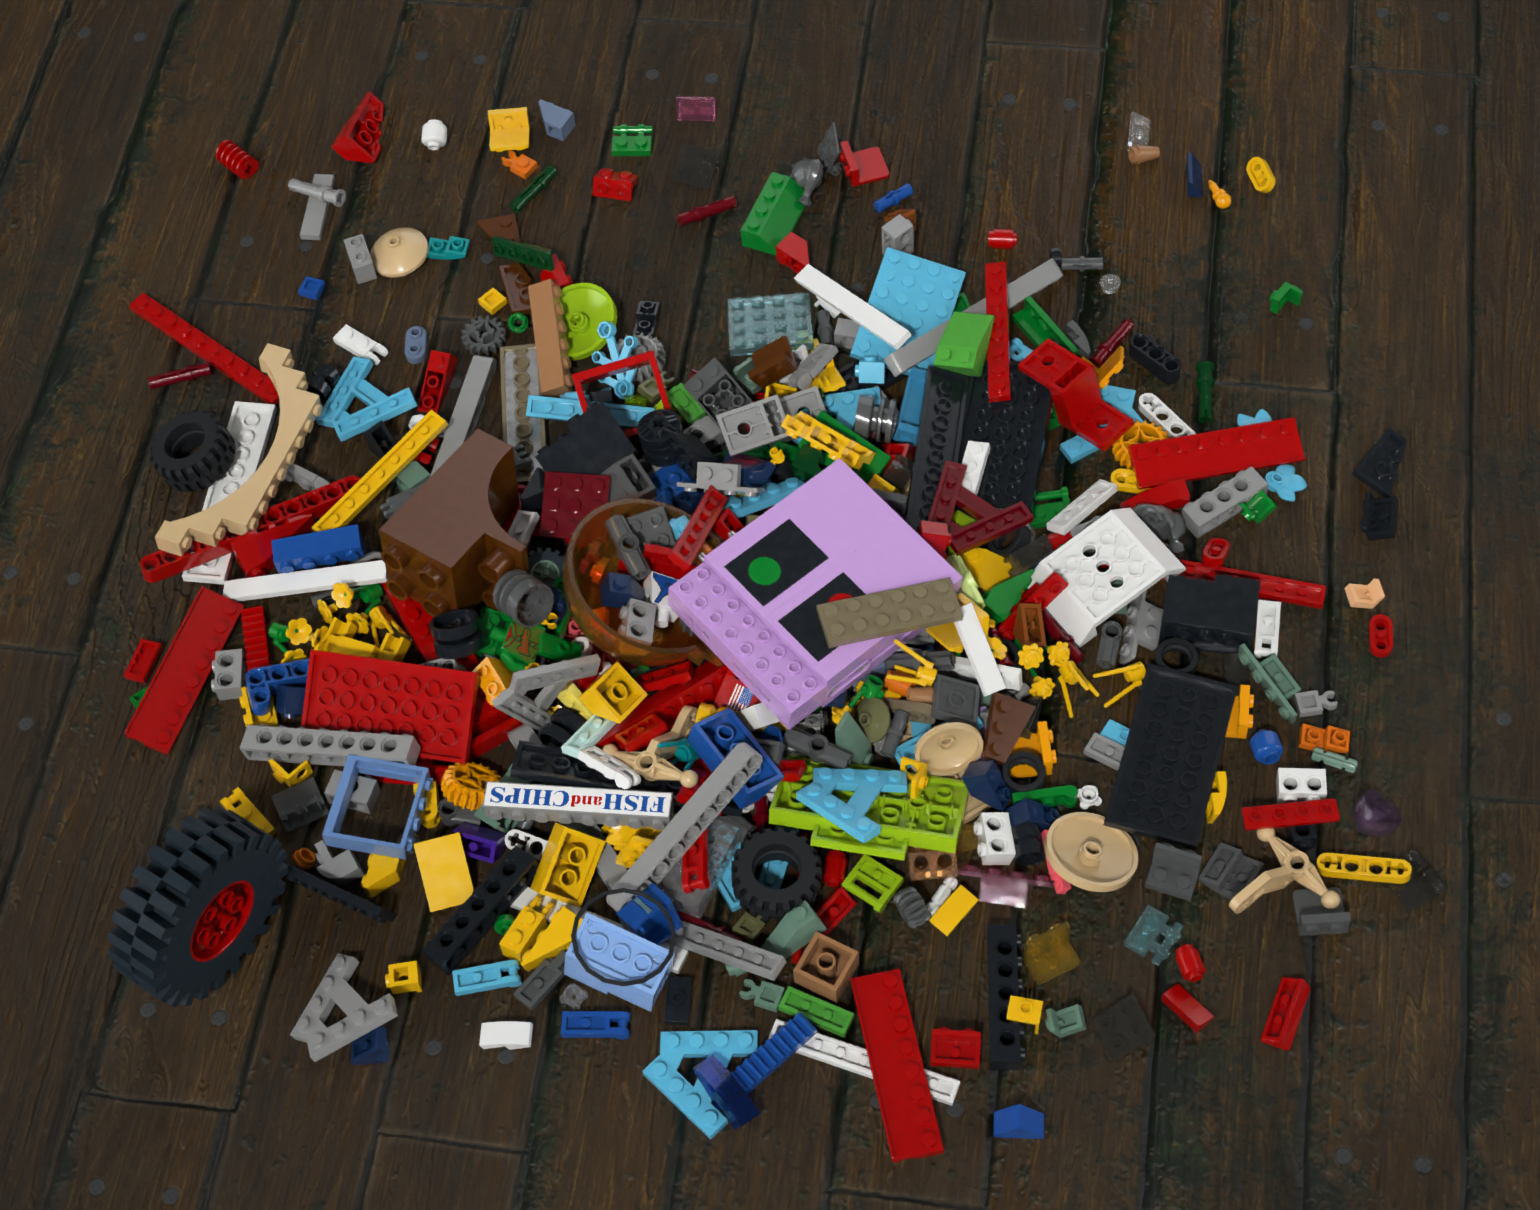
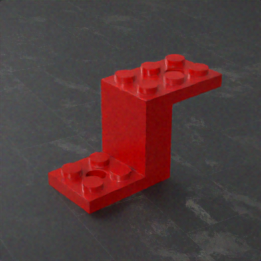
[1018,338,1134,452]

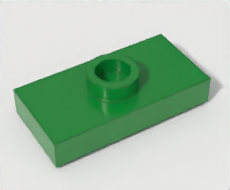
[538,632,581,662]

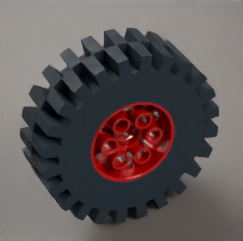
[108,807,288,1007]

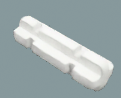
[927,875,958,917]

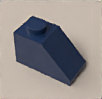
[600,572,645,608]
[276,685,306,718]

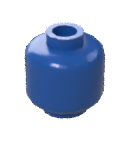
[1250,729,1283,765]

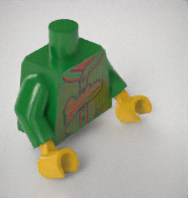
[488,613,558,672]

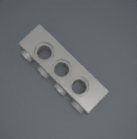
[1182,467,1268,539]

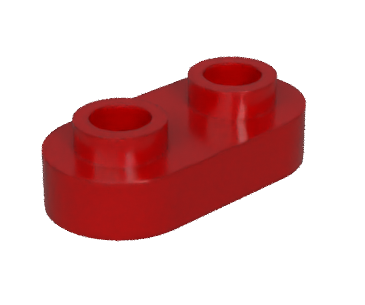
[1202,538,1230,568]
[1368,614,1393,658]

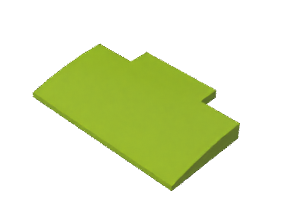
[769,753,969,861]

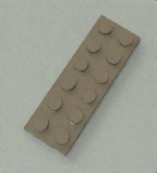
[816,577,963,648]

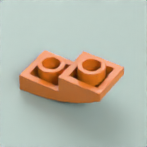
[1298,724,1350,753]

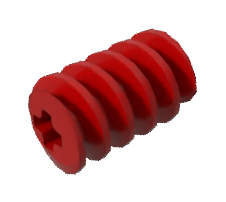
[216,140,259,180]

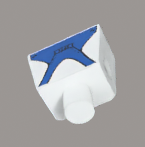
[643,571,678,628]

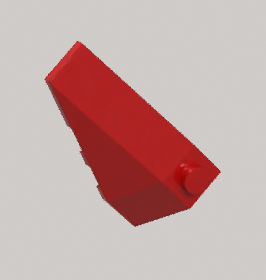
[331,91,384,163]
[230,512,315,578]

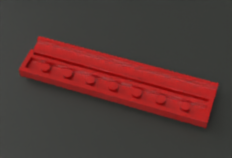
[1128,417,1306,490]
[124,586,244,756]
[850,969,944,1163]

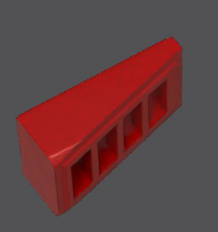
[711,508,744,541]

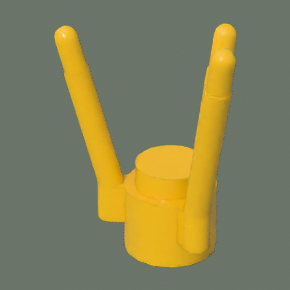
[369,606,412,649]
[886,639,938,687]
[1057,661,1099,718]
[1093,661,1146,708]

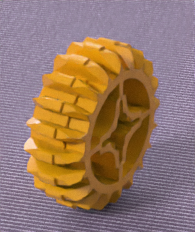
[1112,419,1169,470]
[441,761,502,812]

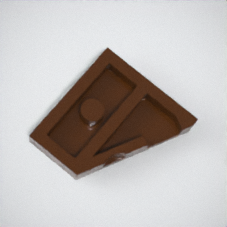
[477,214,520,243]

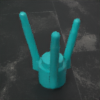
[657,738,699,772]

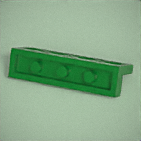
[1012,295,1079,356]

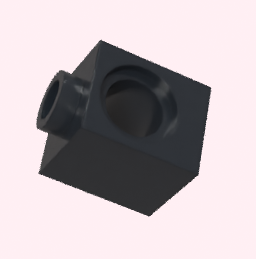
[1285,824,1318,852]

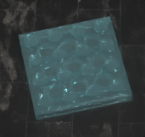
[727,292,814,356]

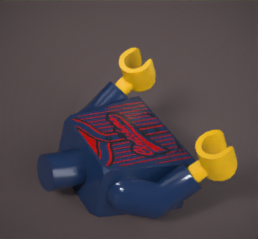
[722,447,785,487]

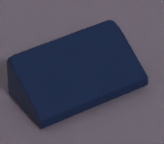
[1186,152,1203,197]

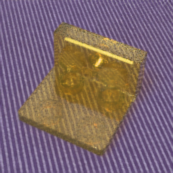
[1024,922,1081,985]

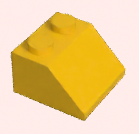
[578,661,648,723]

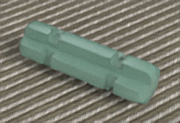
[1311,747,1358,773]

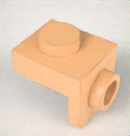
[1344,578,1385,609]

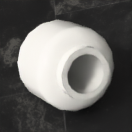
[421,119,447,151]

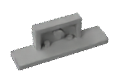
[677,462,765,497]
[1119,590,1163,665]

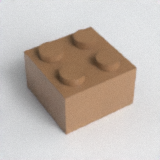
[793,931,859,1003]

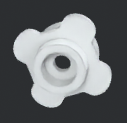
[1077,785,1102,810]

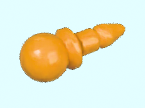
[1208,180,1231,209]

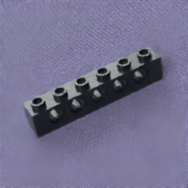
[422,846,539,976]
[987,925,1025,1070]

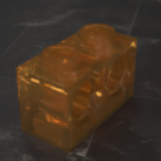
[908,847,958,881]

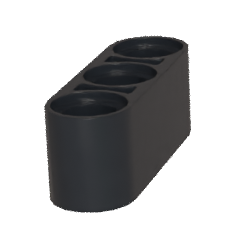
[1129,333,1181,384]

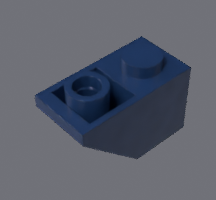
[961,760,1012,811]
[1006,798,1060,832]

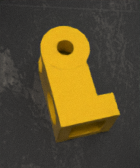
[413,781,441,828]

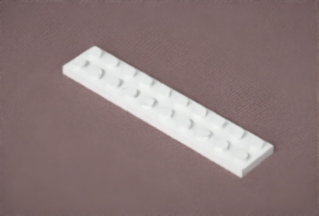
[182,401,277,585]

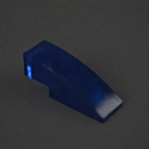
[692,1055,760,1130]

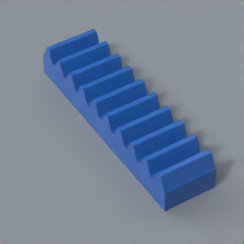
[727,1012,818,1098]

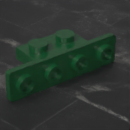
[491,236,554,271]

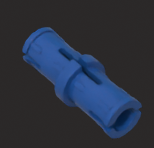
[873,183,913,213]

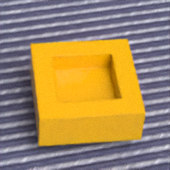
[478,288,508,315]

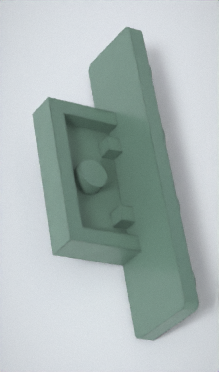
[1238,643,1301,724]

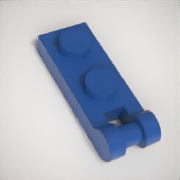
[561,1011,630,1040]

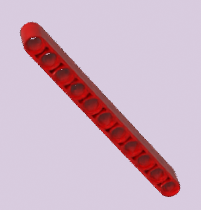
[140,475,361,583]

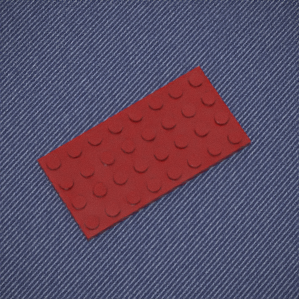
[301,650,480,764]

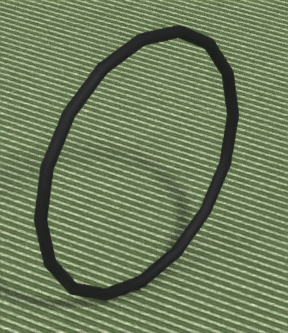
[571,888,676,986]

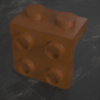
[748,336,798,389]

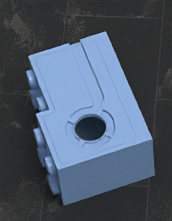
[564,912,675,1012]

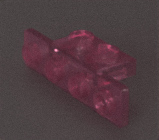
[958,865,1054,908]

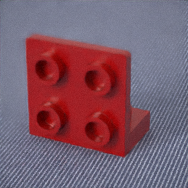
[614,713,668,753]

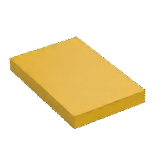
[413,832,474,912]

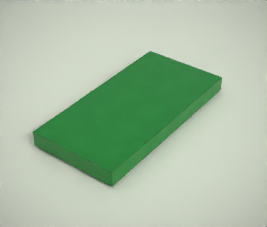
[798,410,892,484]

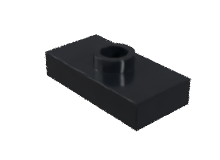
[664,977,693,1026]

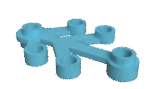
[592,321,641,399]

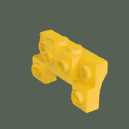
[781,411,876,470]
[314,617,411,662]

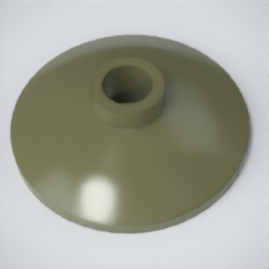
[854,697,891,743]

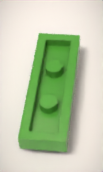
[778,986,855,1038]

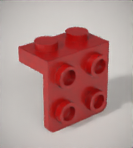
[838,140,889,187]

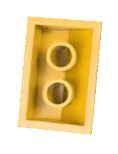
[530,822,606,908]

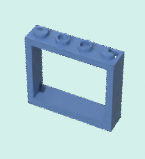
[322,754,433,860]

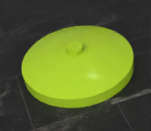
[560,283,617,361]

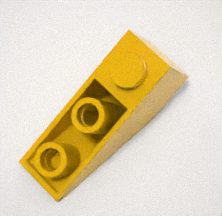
[520,906,583,972]

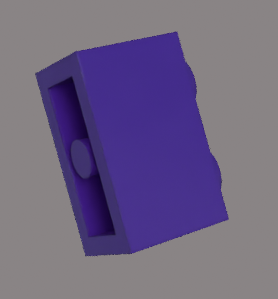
[453,822,506,863]

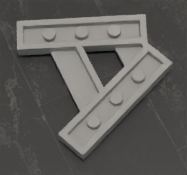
[492,654,601,731]
[290,953,398,1062]

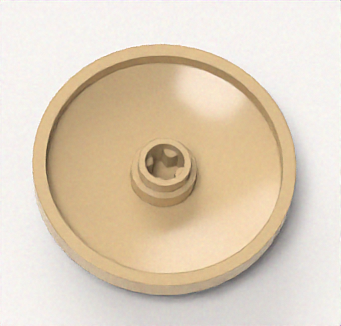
[1044,812,1139,892]

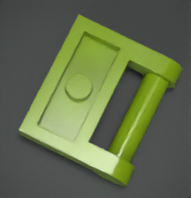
[841,854,904,913]

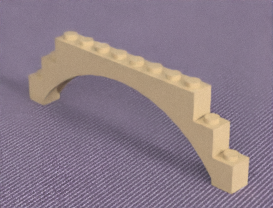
[155,343,323,557]

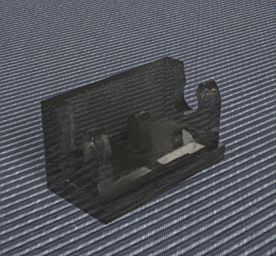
[881,455,913,492]
[1003,534,1054,577]

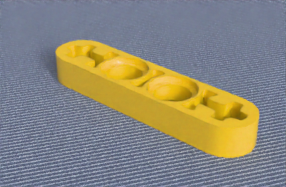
[1316,853,1412,884]

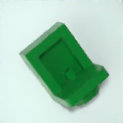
[1269,282,1303,314]
[1239,490,1278,524]

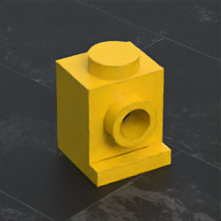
[385,961,422,994]

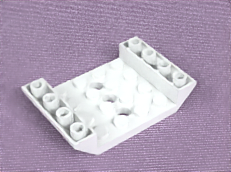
[1027,508,1186,648]

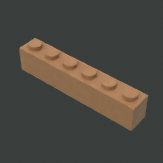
[528,279,574,398]

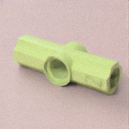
[946,554,986,610]

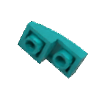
[426,236,470,260]

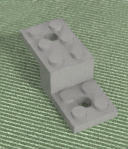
[716,386,827,457]

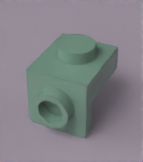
[1045,1004,1087,1038]

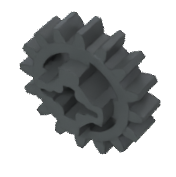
[461,315,506,356]

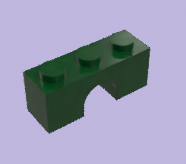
[791,444,863,481]

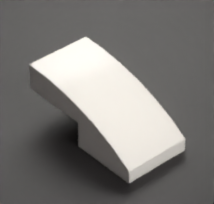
[479,1021,533,1050]

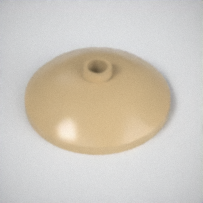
[370,227,429,278]
[914,722,983,776]

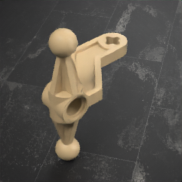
[602,705,698,788]
[1229,828,1340,914]

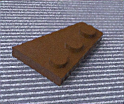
[499,263,533,315]
[981,692,1036,765]

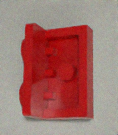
[593,168,638,201]
[930,1027,981,1069]

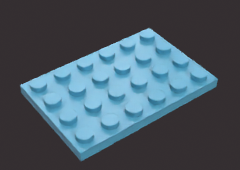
[850,247,966,376]

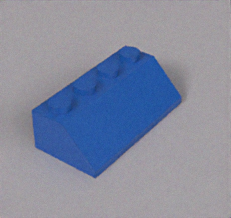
[271,524,366,573]
[687,708,784,809]

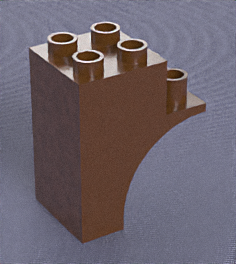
[379,428,530,618]

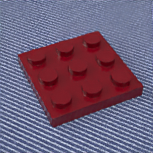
[539,471,611,542]

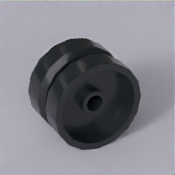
[429,609,484,659]
[537,708,585,747]

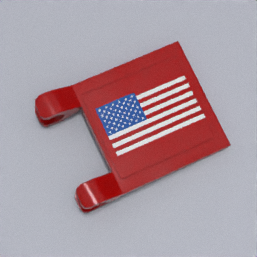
[713,668,762,733]

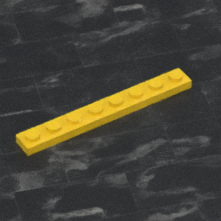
[311,410,448,532]

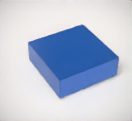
[298,276,326,300]

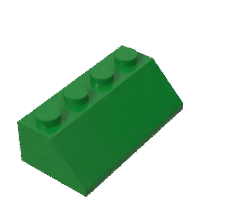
[741,172,805,256]

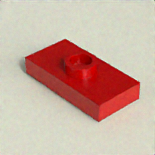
[124,638,163,684]

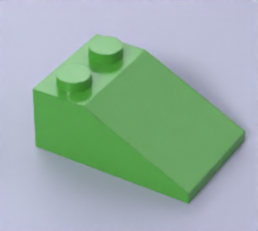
[934,312,995,377]

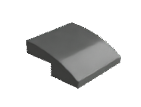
[1198,842,1266,900]

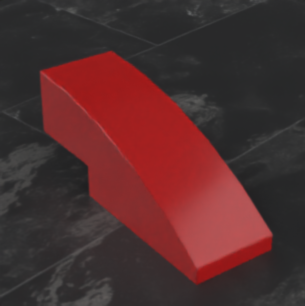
[1119,478,1190,509]

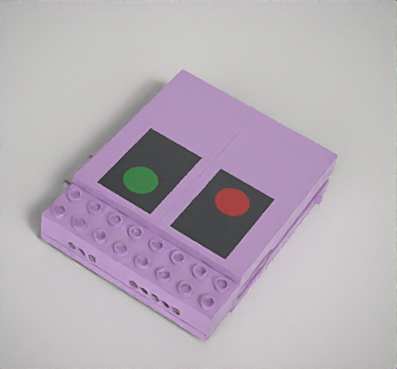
[668,458,963,730]

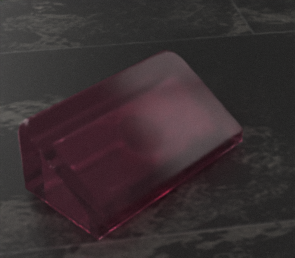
[676,96,717,121]

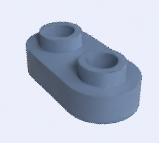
[405,326,428,364]

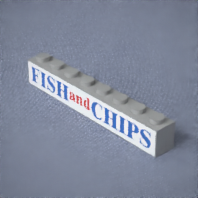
[482,781,674,830]

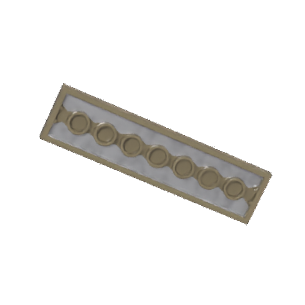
[500,344,546,486]

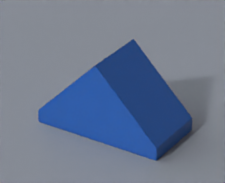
[994,1104,1044,1139]

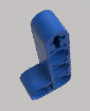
[246,659,309,716]

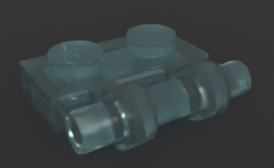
[1124,905,1183,966]

